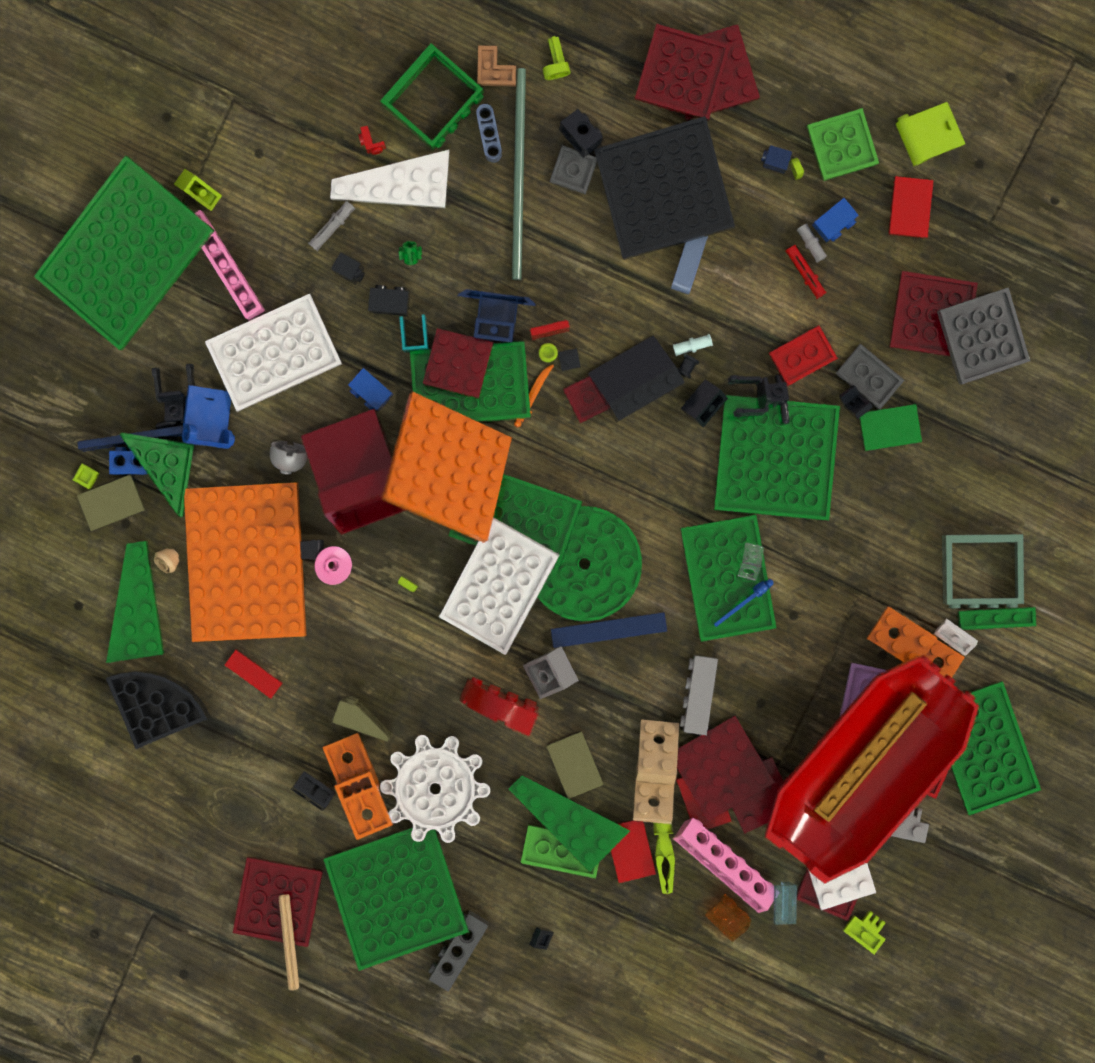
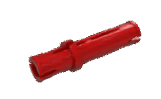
[785,245,827,299]

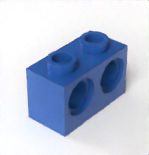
[109,447,148,475]

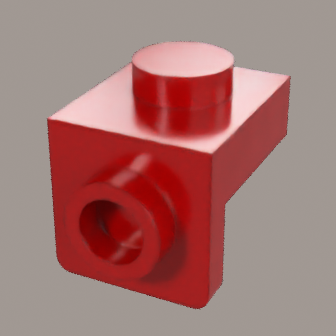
[358,125,386,155]

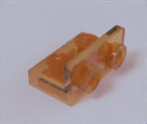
[705,894,752,942]

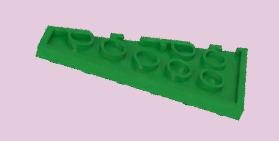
[106,541,164,663]

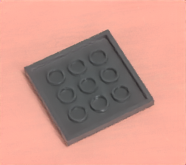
[937,287,1030,385]

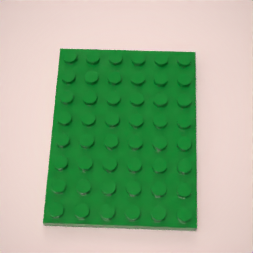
[34,155,215,350]

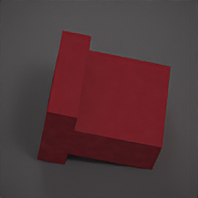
[301,409,407,535]

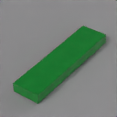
[958,607,1036,630]

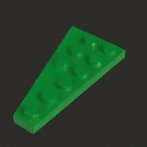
[508,776,630,872]

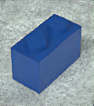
[812,198,859,243]
[348,368,394,412]

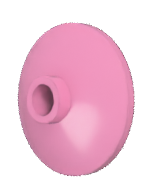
[314,546,352,585]

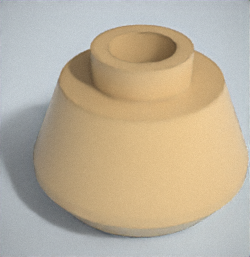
[154,548,179,573]

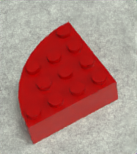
[459,677,539,736]

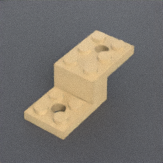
[633,720,679,824]

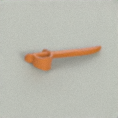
[514,364,554,428]

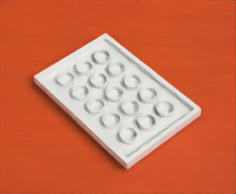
[205,294,342,412]
[439,517,560,655]

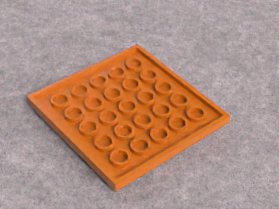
[382,392,512,543]

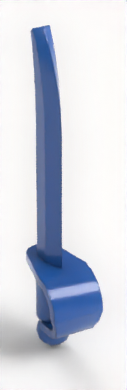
[714,579,774,627]

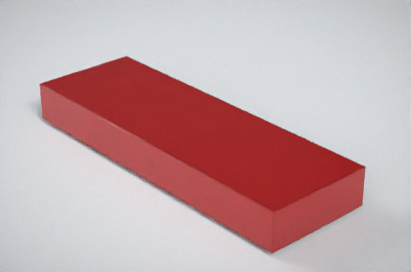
[225,649,283,699]

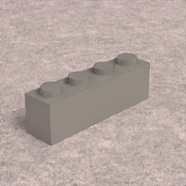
[680,655,718,735]

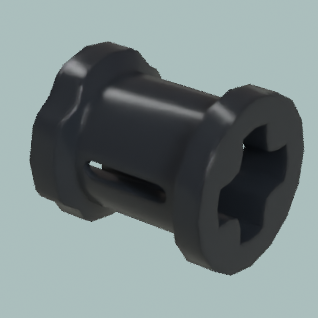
[677,354,700,379]

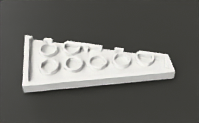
[330,150,450,208]

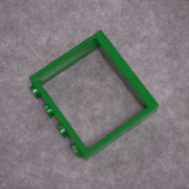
[380,43,484,151]

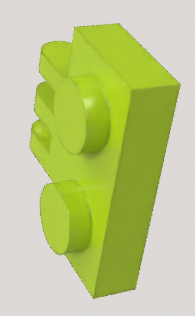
[843,910,886,955]

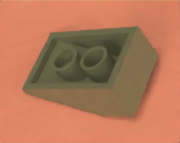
[332,695,392,742]

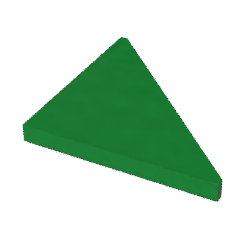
[120,432,194,517]

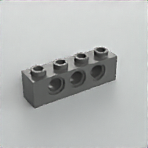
[428,910,489,992]

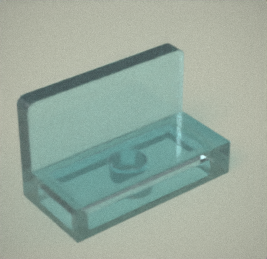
[774,882,797,925]

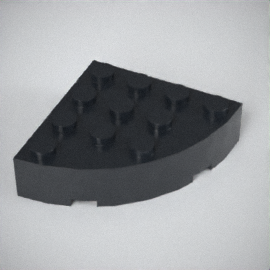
[106,670,211,749]

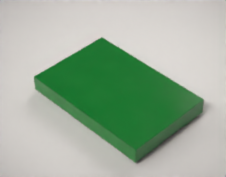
[859,404,922,451]

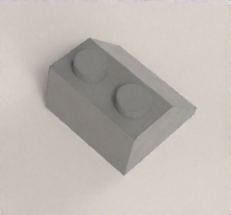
[523,647,579,699]

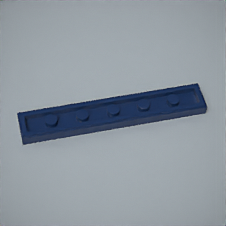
[77,425,183,452]
[551,612,667,648]

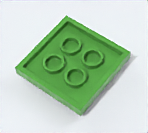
[806,108,879,181]

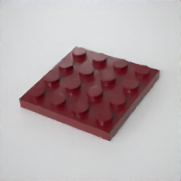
[635,24,730,121]
[684,24,760,121]
[889,271,978,357]
[677,716,775,821]
[233,856,323,947]

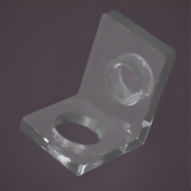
[737,542,764,580]

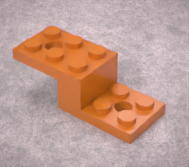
[866,606,965,678]
[322,732,393,840]

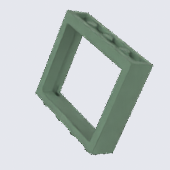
[942,534,1024,608]

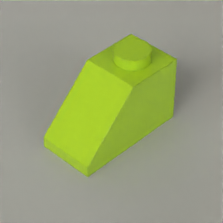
[174,169,222,211]

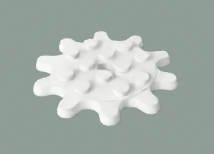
[380,735,490,843]

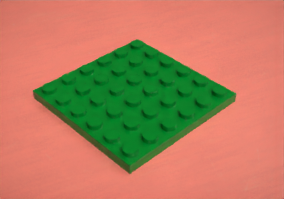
[714,395,840,521]
[323,828,469,971]

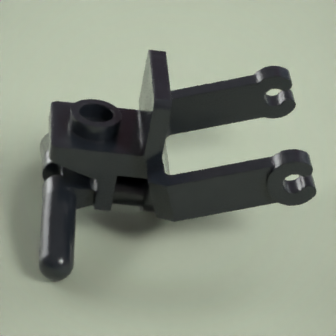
[152,363,195,429]
[728,374,790,424]

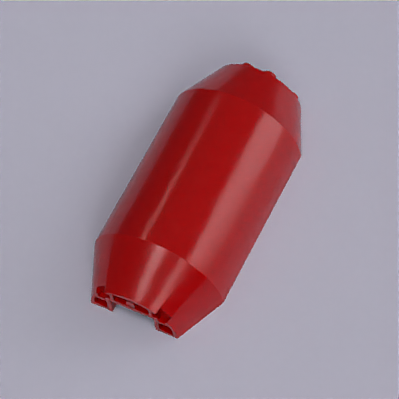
[765,655,979,884]

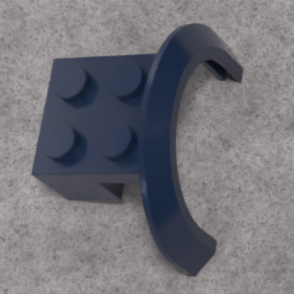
[458,289,536,342]

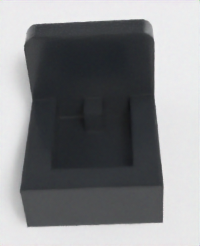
[839,385,873,419]

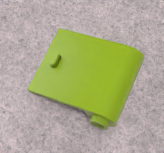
[895,102,965,166]

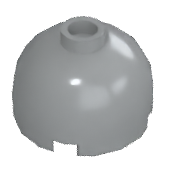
[270,441,308,474]

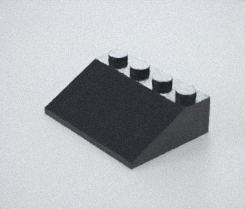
[588,335,685,423]

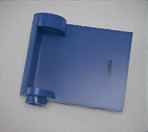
[182,385,235,449]

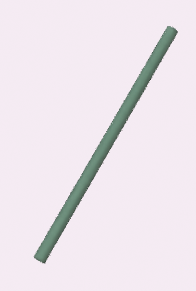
[512,68,526,280]

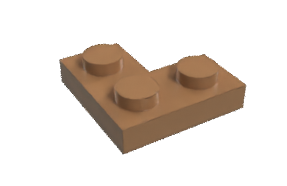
[477,46,516,87]

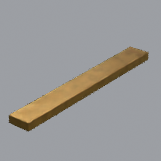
[813,691,927,822]

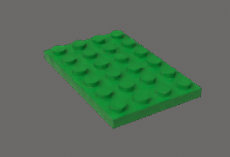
[410,341,531,422]
[448,474,583,574]
[680,515,776,642]
[951,681,1041,815]

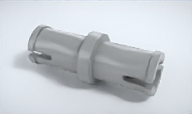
[797,224,827,263]

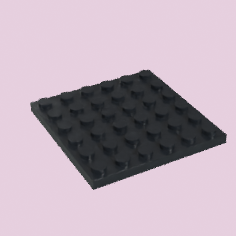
[594,116,735,260]

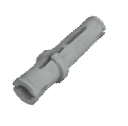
[308,200,355,251]

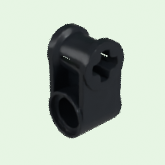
[300,540,324,560]

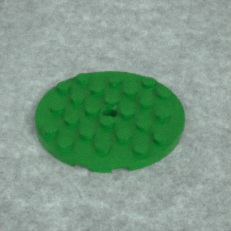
[538,506,642,621]

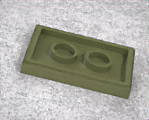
[77,475,145,531]
[546,731,604,799]

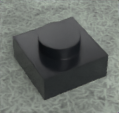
[558,348,581,371]
[529,927,554,950]

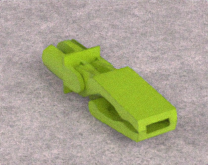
[653,822,675,894]

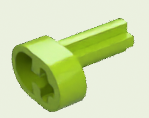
[542,36,571,80]

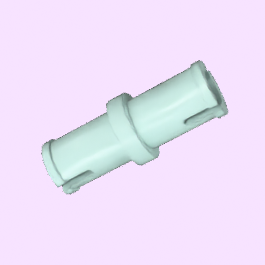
[673,334,713,356]

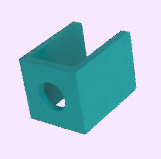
[400,314,429,353]

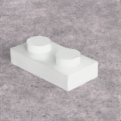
[934,619,978,656]

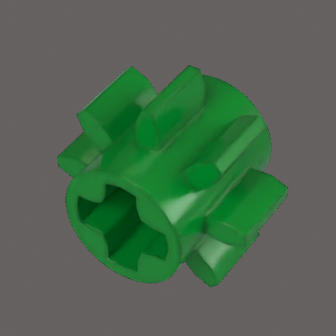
[398,241,422,265]

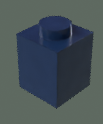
[761,145,792,174]

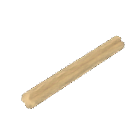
[279,894,299,990]

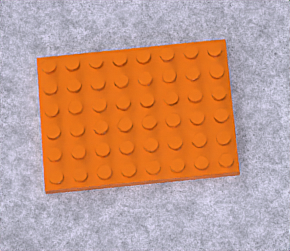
[184,482,306,642]

